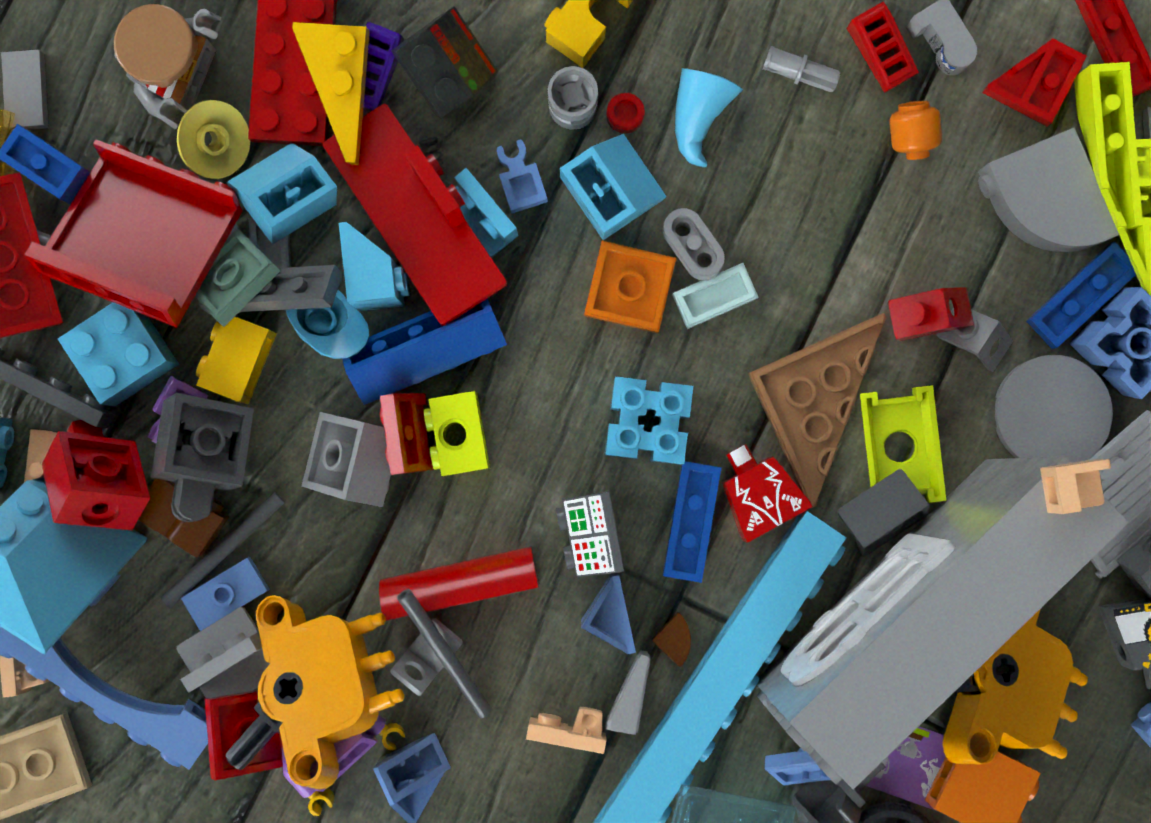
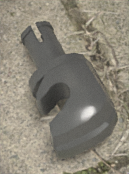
[792,762,886,823]

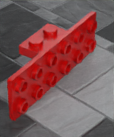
[322,104,507,326]

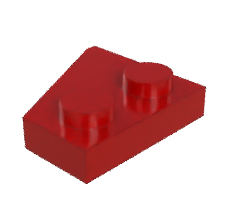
[982,38,1087,127]

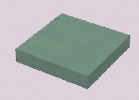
[195,229,280,327]

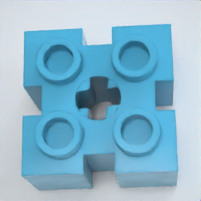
[605,376,693,465]

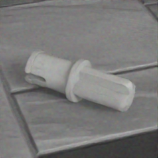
[762,46,840,92]

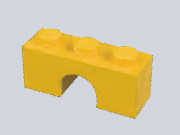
[544,0,633,68]

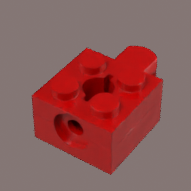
[42,420,150,530]

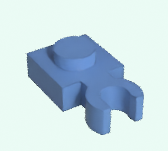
[497,139,548,213]

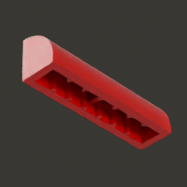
[379,546,540,621]

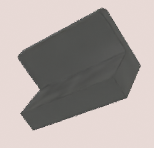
[838,469,929,557]

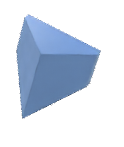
[581,573,636,654]
[373,733,451,823]

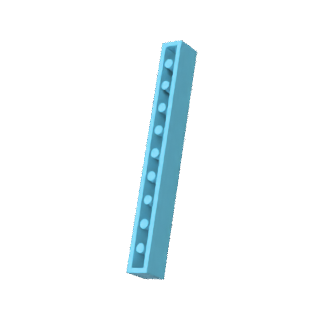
[593,511,847,823]

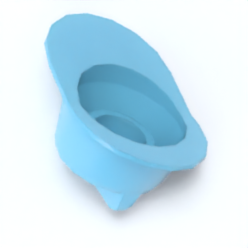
[286,290,369,359]

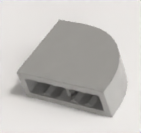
[978,127,1119,252]

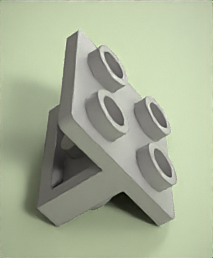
[177,607,270,699]

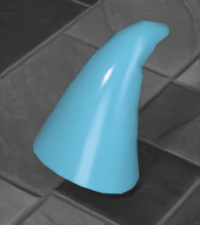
[675,68,743,167]

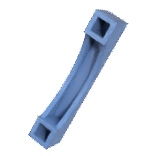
[0,626,208,769]

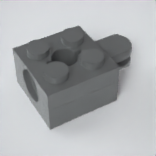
[151,393,254,522]

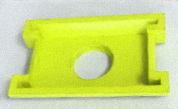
[860,385,947,503]

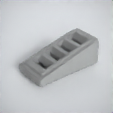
[606,650,651,735]

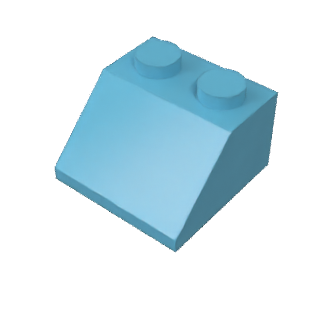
[339,222,410,312]

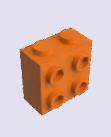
[925,750,1041,823]

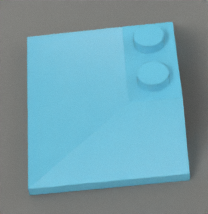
[0,478,147,655]

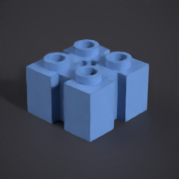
[1069,287,1151,399]

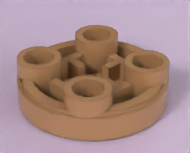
[114,4,198,88]

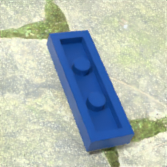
[1026,241,1136,349]
[662,461,721,583]

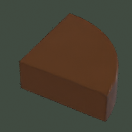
[652,612,691,667]

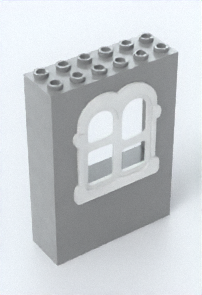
[756,456,1129,789]

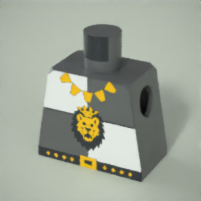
[1099,597,1151,689]

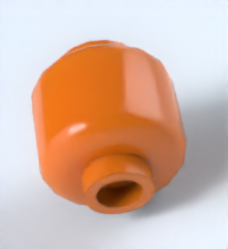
[889,101,942,160]

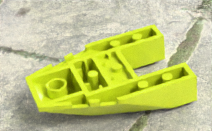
[1074,62,1151,296]

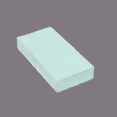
[672,263,759,329]

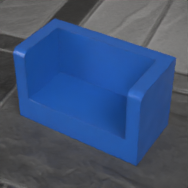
[0,124,90,205]

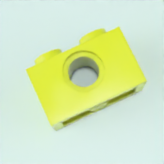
[424,391,490,476]

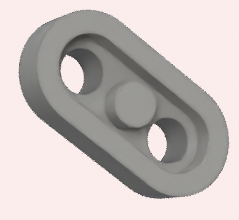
[663,208,725,280]

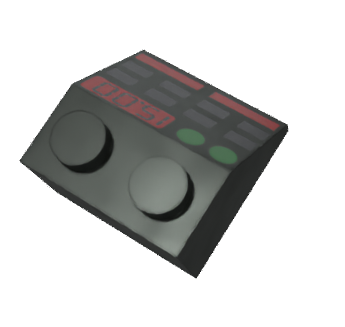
[391,6,498,118]

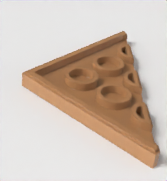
[748,313,886,508]

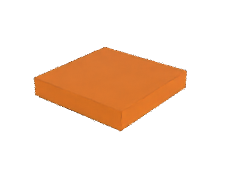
[584,240,676,334]

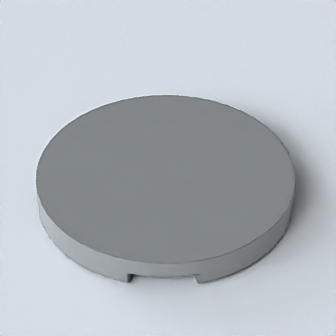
[995,355,1113,463]

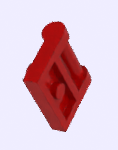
[380,393,434,475]

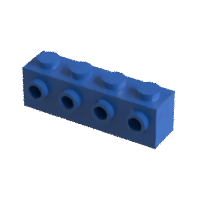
[342,298,507,405]

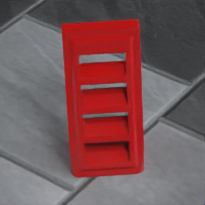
[846,1,919,93]

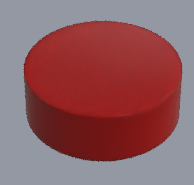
[606,93,645,134]

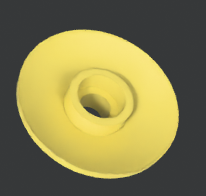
[177,100,250,179]

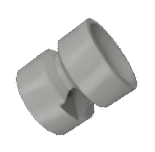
[547,66,598,130]

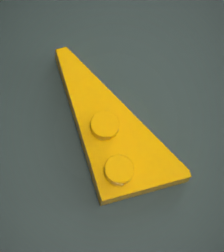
[292,22,369,165]

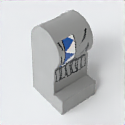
[906,0,977,75]

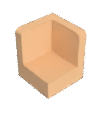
[1040,459,1111,514]

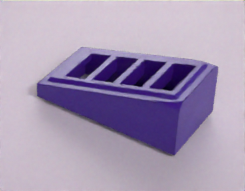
[364,22,404,111]

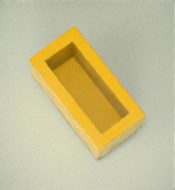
[196,317,277,404]

